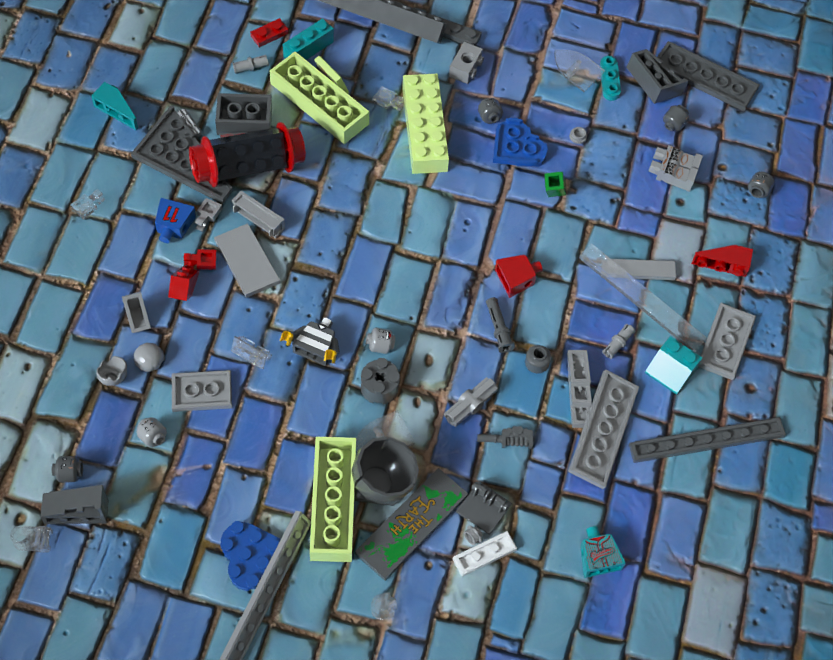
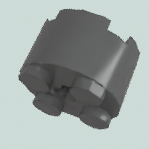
[361,358,400,404]

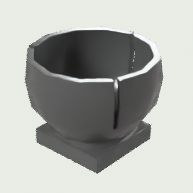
[351,437,419,506]

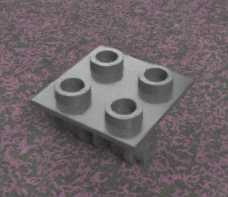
[456,481,512,535]

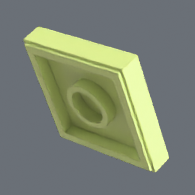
[314,56,349,94]

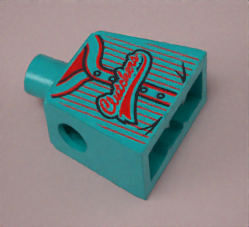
[580,526,625,578]

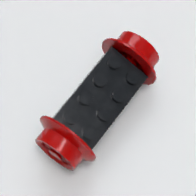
[189,122,306,187]

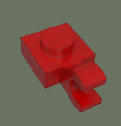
[184,249,216,270]

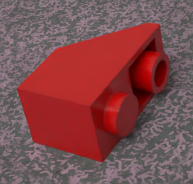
[168,265,199,301]

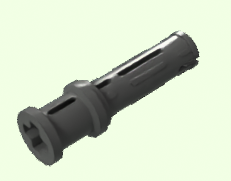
[486,297,515,353]

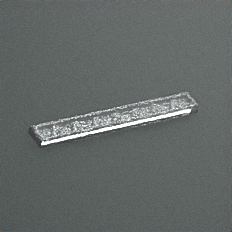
[579,243,707,352]

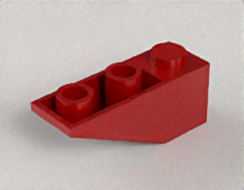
[691,245,753,277]

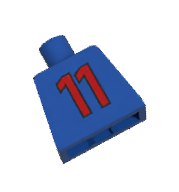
[155,198,196,243]

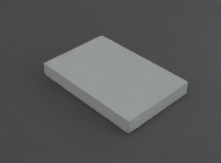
[172,370,232,412]

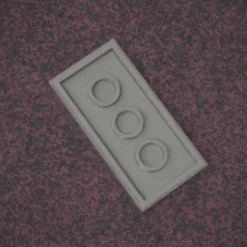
[214,223,280,298]
[698,303,756,380]

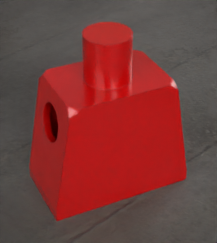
[495,255,543,298]

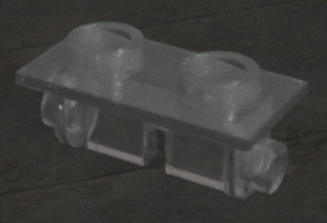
[231,336,272,369]

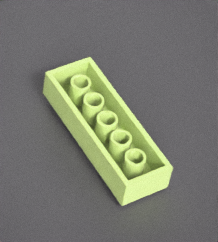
[270,52,369,144]
[402,74,449,174]
[310,437,356,562]

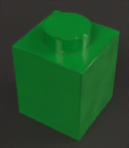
[544,171,566,197]

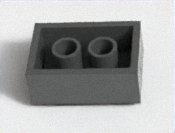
[215,93,272,135]

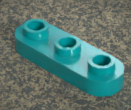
[600,56,621,101]

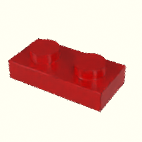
[250,18,289,47]

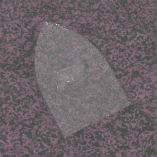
[555,49,605,92]
[356,410,415,453]

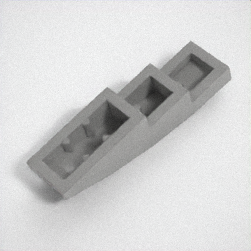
[567,350,592,428]

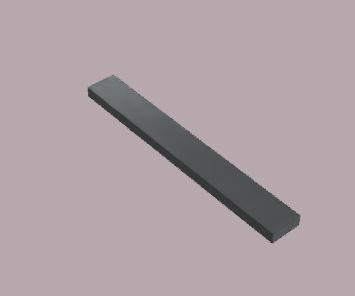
[629,417,786,463]

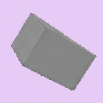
[122,291,151,333]

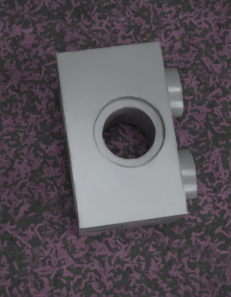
[449,42,484,84]

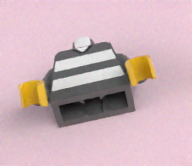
[280,318,340,366]

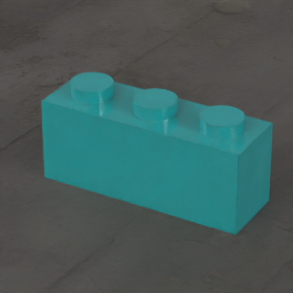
[283,18,334,60]

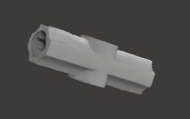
[444,377,498,427]

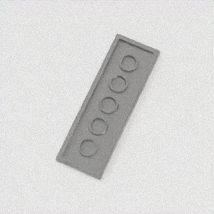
[568,369,639,489]

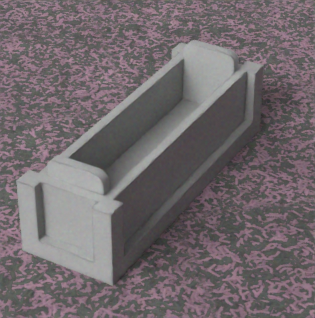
[232,191,285,239]

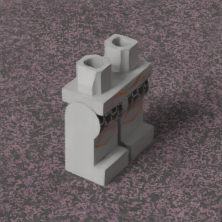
[649,145,703,192]

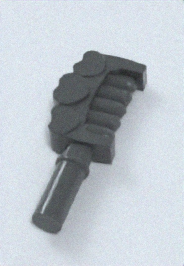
[477,426,533,449]

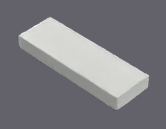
[453,531,517,577]

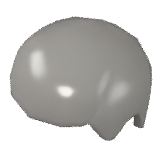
[133,343,165,372]
[96,356,127,386]

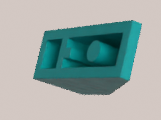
[91,82,138,130]

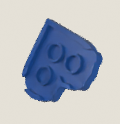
[493,118,548,167]
[220,521,281,591]

